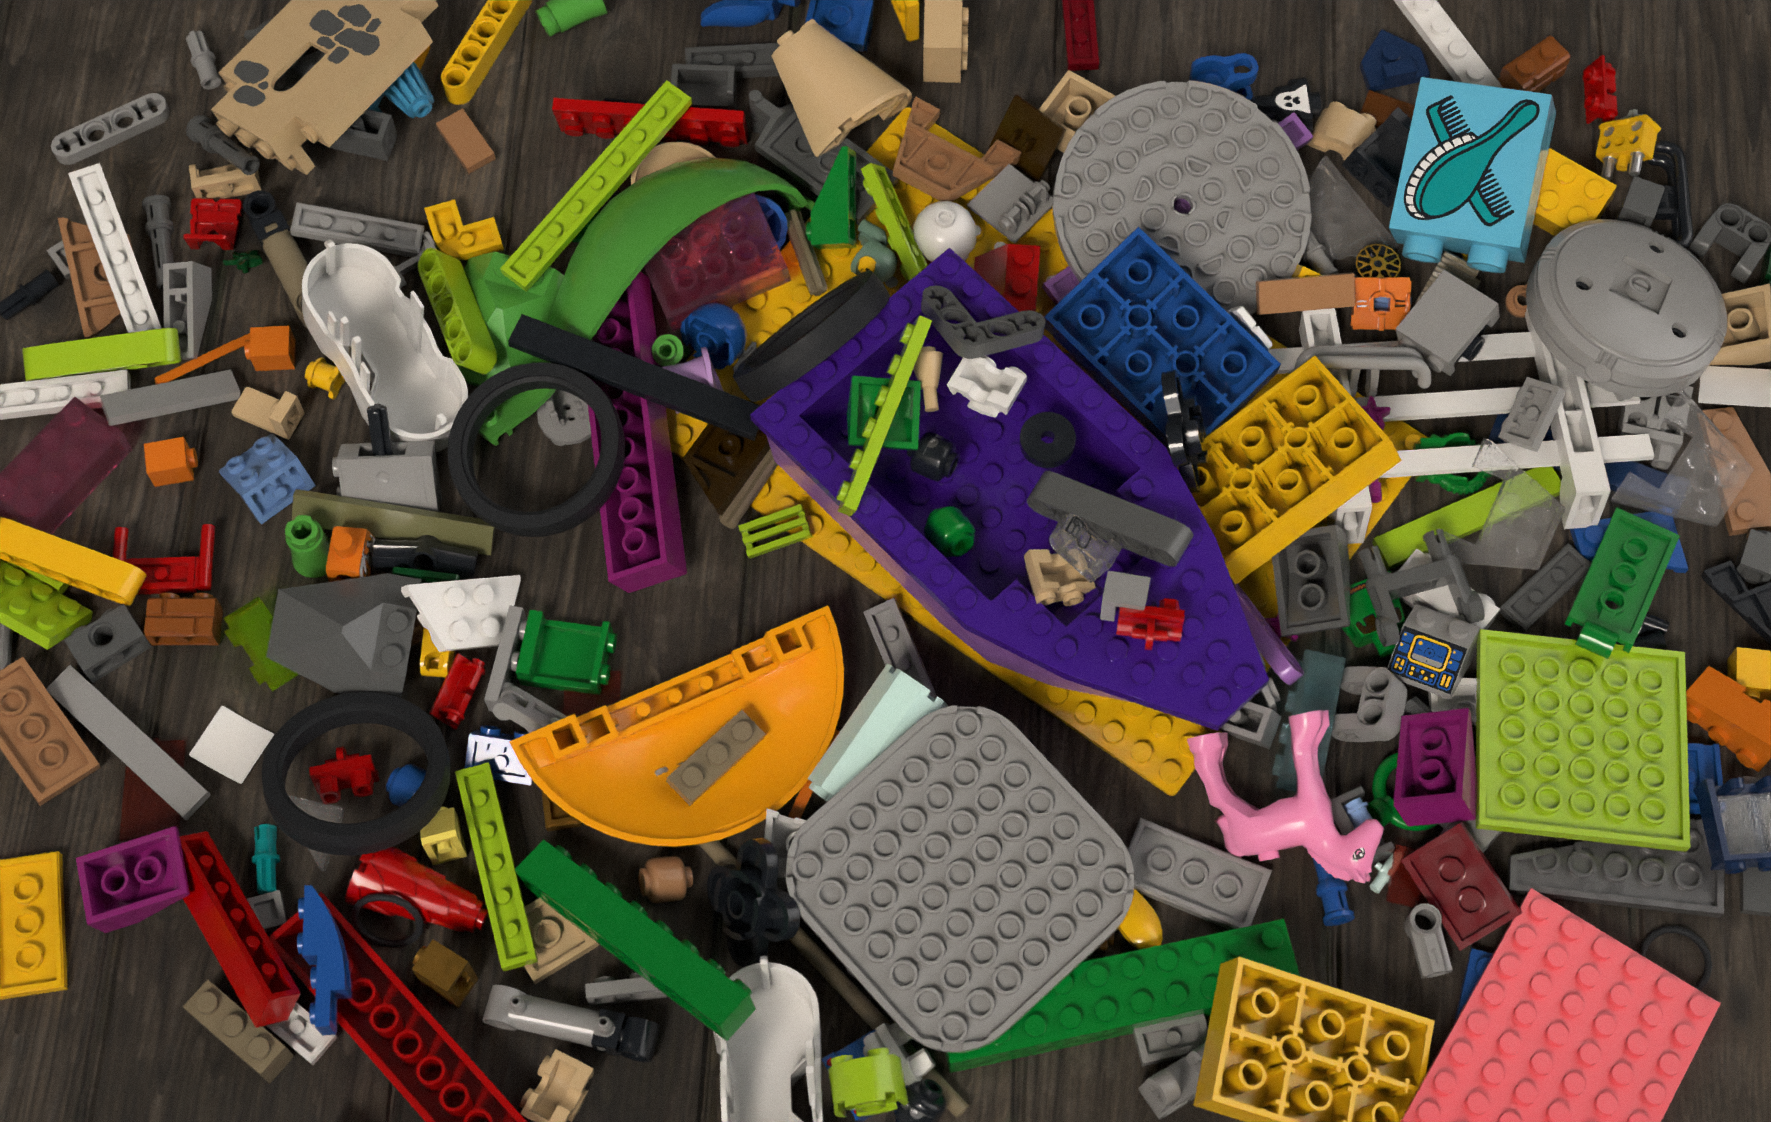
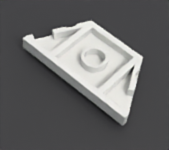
[401,575,521,652]

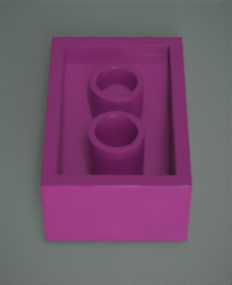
[1393,708,1477,827]
[76,826,190,933]

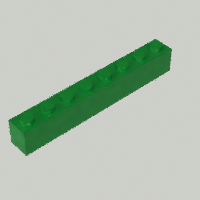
[514,839,756,1041]

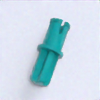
[252,824,280,895]

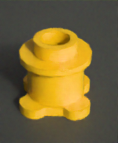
[305,357,345,400]

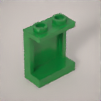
[516,610,617,696]

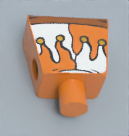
[326,526,376,582]

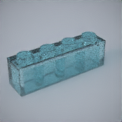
[1272,649,1346,792]

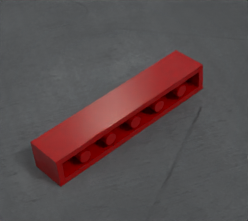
[179,831,301,1028]

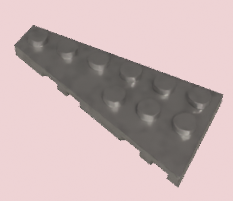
[1507,813,1725,918]

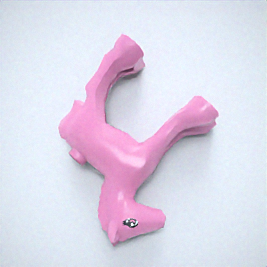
[1187,710,1384,884]

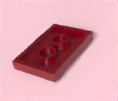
[1401,822,1522,951]

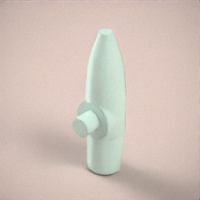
[1370,847,1405,893]

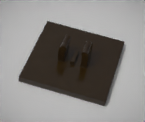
[989,95,1066,182]

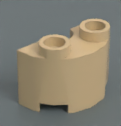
[1306,102,1376,160]
[1024,550,1096,606]
[520,1049,594,1122]

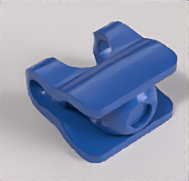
[1189,53,1259,100]

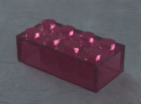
[0,397,133,535]

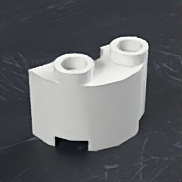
[947,356,1027,417]

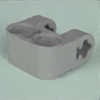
[1330,666,1407,742]
[1138,1043,1205,1120]

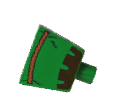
[1342,570,1405,657]

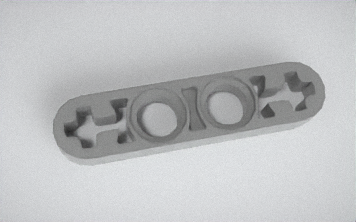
[51,93,170,165]

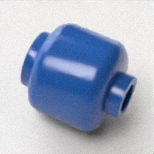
[386,763,427,807]

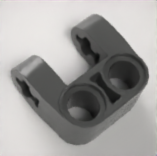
[1688,203,1771,284]

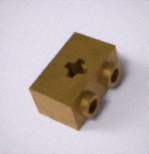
[412,939,478,1008]

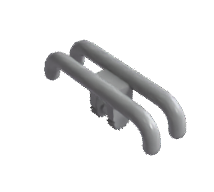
[1294,346,1431,397]

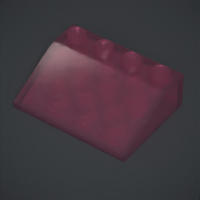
[644,192,792,331]

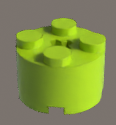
[828,1048,908,1117]

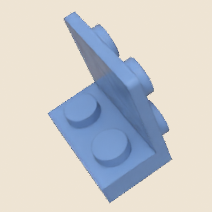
[219,434,316,524]

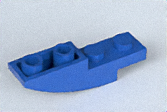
[297,885,352,1035]

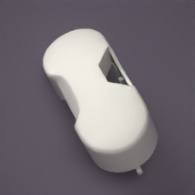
[302,239,468,453]
[713,956,823,1122]

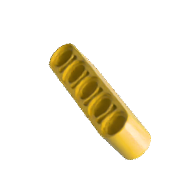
[441,0,533,105]
[0,517,147,606]

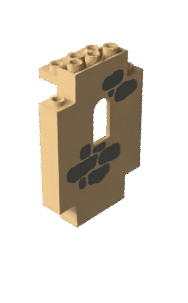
[211,0,439,175]

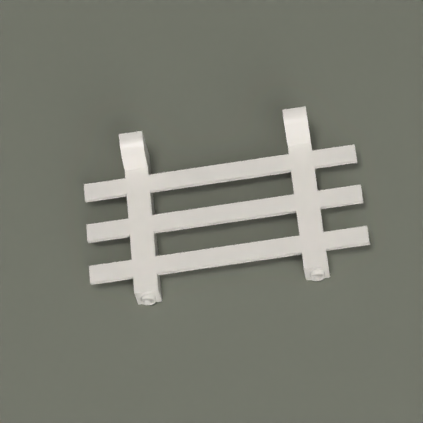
[1268,308,1654,544]

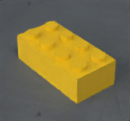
[1533,148,1617,236]

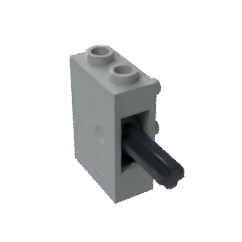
[332,403,442,512]

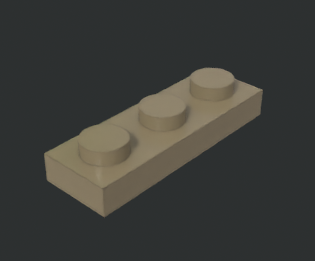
[666,710,766,806]

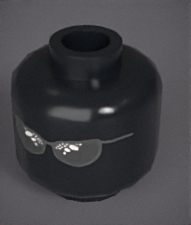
[907,432,960,482]
[893,1079,947,1122]

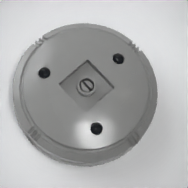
[1526,219,1727,397]

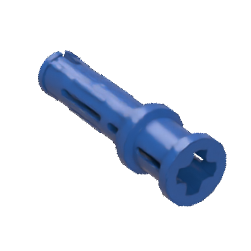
[1313,858,1355,926]

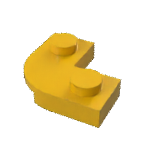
[424,199,504,260]

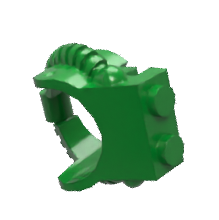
[1413,433,1492,495]

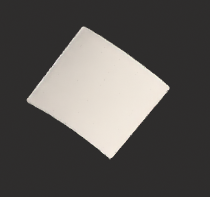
[189,706,274,784]

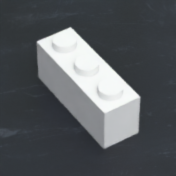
[1397,549,1500,630]

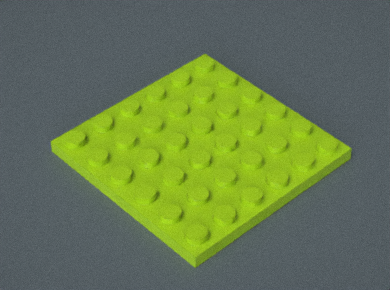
[1476,629,1691,852]

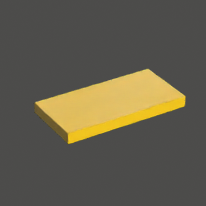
[0,851,68,1000]

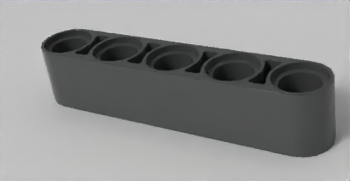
[1026,471,1194,567]

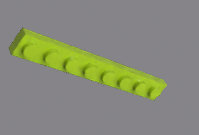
[500,80,693,292]

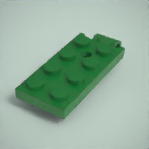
[1564,508,1680,659]

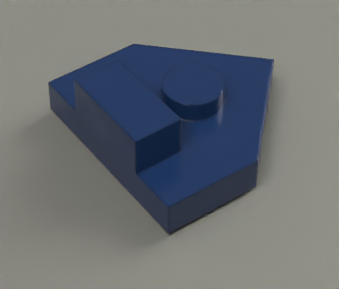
[1360,29,1430,92]

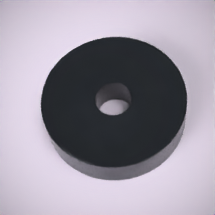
[1020,412,1076,468]

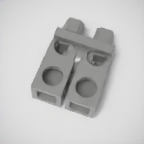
[1617,386,1694,470]

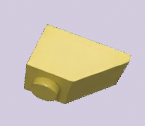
[420,806,467,865]

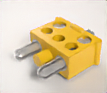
[1595,109,1661,181]

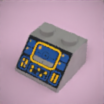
[1387,604,1481,699]

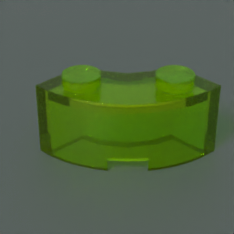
[224,596,299,692]

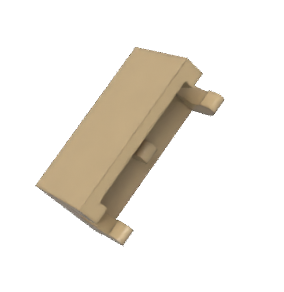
[189,152,261,201]

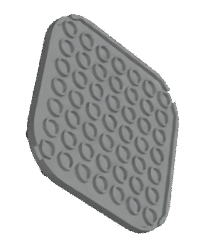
[786,705,1134,1053]

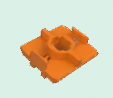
[1351,277,1411,331]

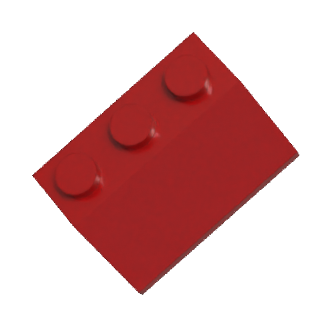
[974,244,1040,312]

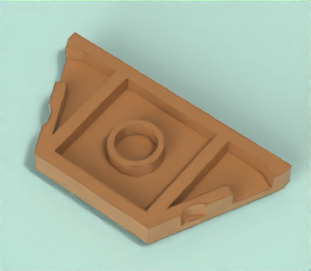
[58,217,134,339]

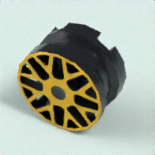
[1352,244,1401,277]

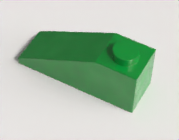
[806,146,856,249]

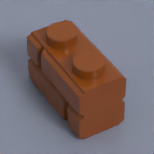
[1498,36,1571,93]
[144,593,223,645]

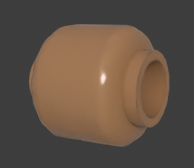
[639,855,693,904]

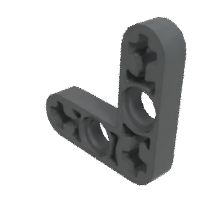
[921,286,1046,359]

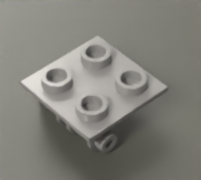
[967,164,1053,244]

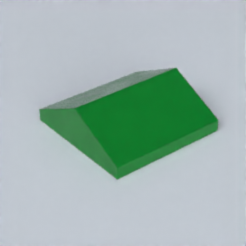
[847,376,921,450]

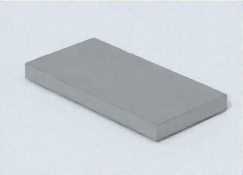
[1128,818,1272,930]

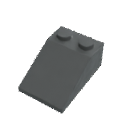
[1272,525,1350,637]

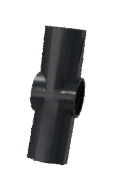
[372,535,479,580]

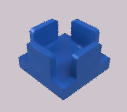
[805,0,875,52]

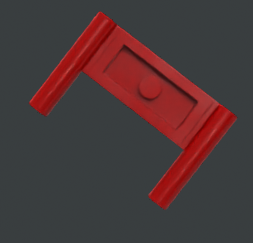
[112,524,215,594]

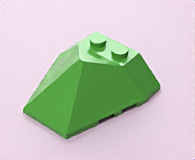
[456,251,564,386]

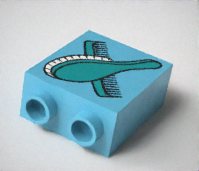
[1389,77,1556,273]

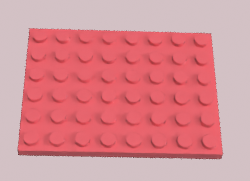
[1400,888,1721,1122]

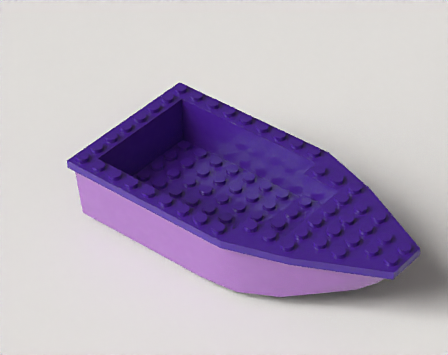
[750,248,1269,731]

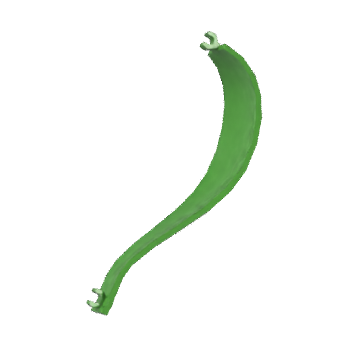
[478,157,815,446]

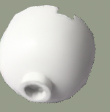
[913,201,976,262]

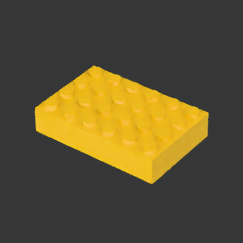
[1177,356,1402,585]
[1193,957,1434,1122]

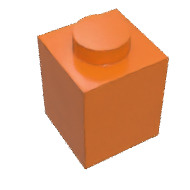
[244,326,296,371]
[144,437,198,487]

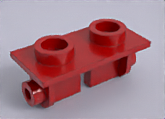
[1583,55,1618,124]
[429,653,486,730]

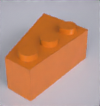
[1686,666,1771,773]

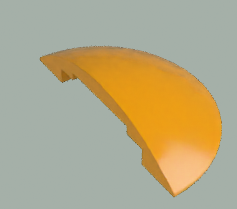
[509,605,844,847]

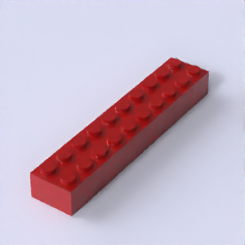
[269,892,527,1122]

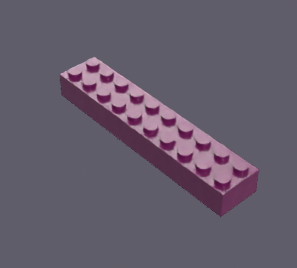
[588,271,687,593]

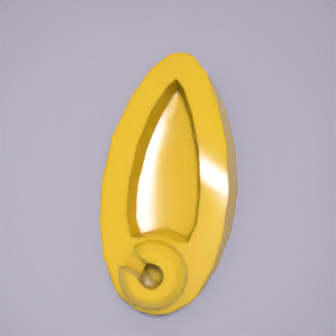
[1118,889,1163,950]

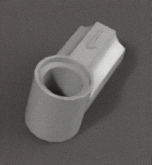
[1404,904,1453,979]

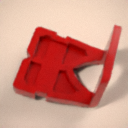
[183,198,243,250]

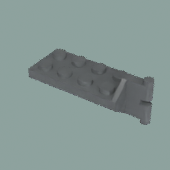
[749,90,899,226]

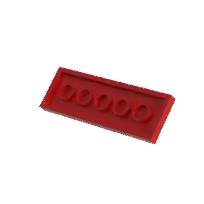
[552,98,749,147]

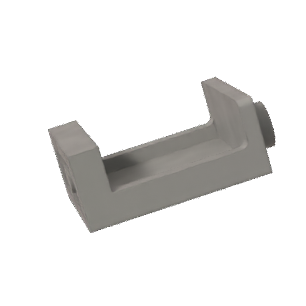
[1396,270,1500,376]

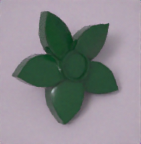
[223,250,262,273]

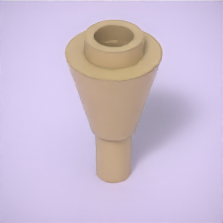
[913,346,943,412]

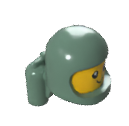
[851,219,898,283]

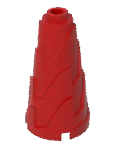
[345,846,488,933]

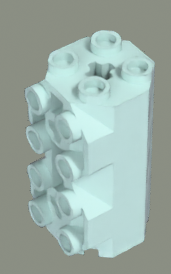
[808,663,948,802]

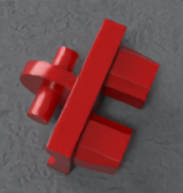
[1116,598,1185,651]
[309,746,379,805]

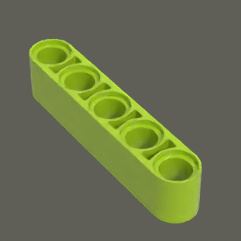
[418,247,497,375]
[22,328,182,381]

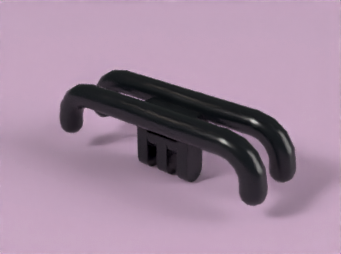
[1647,140,1693,249]

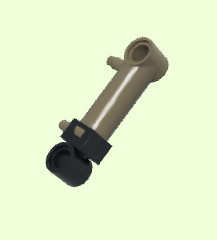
[243,190,308,329]

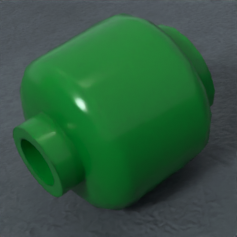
[924,506,975,557]

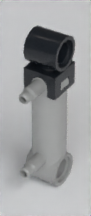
[482,985,661,1063]

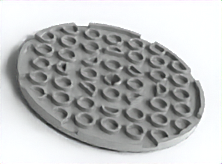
[1053,80,1312,316]

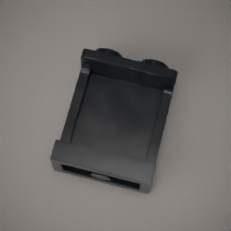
[1342,107,1412,208]

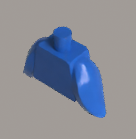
[701,0,801,27]

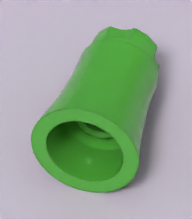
[536,0,607,37]
[285,515,331,578]

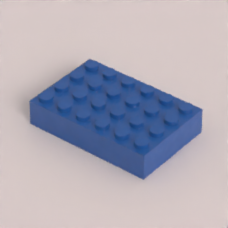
[1044,227,1281,451]

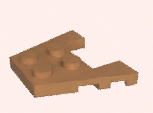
[892,97,1022,202]

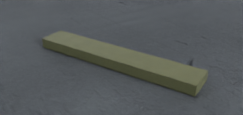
[292,489,495,556]

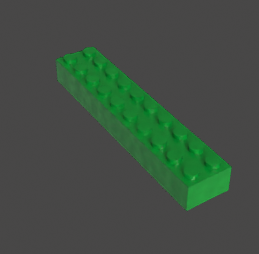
[945,919,1300,1073]

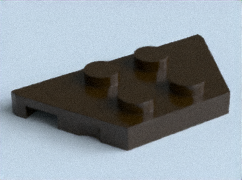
[683,424,770,516]

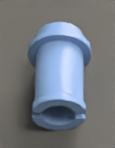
[1343,797,1372,828]

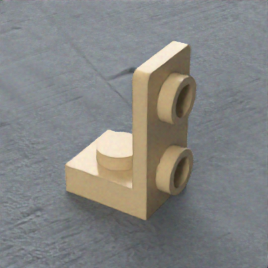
[231,387,305,440]

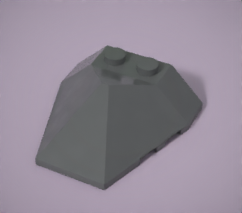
[266,573,421,698]

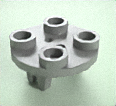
[537,389,591,446]

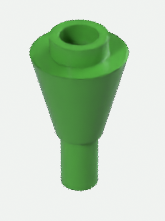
[652,334,691,366]

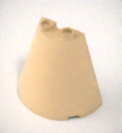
[771,19,912,157]

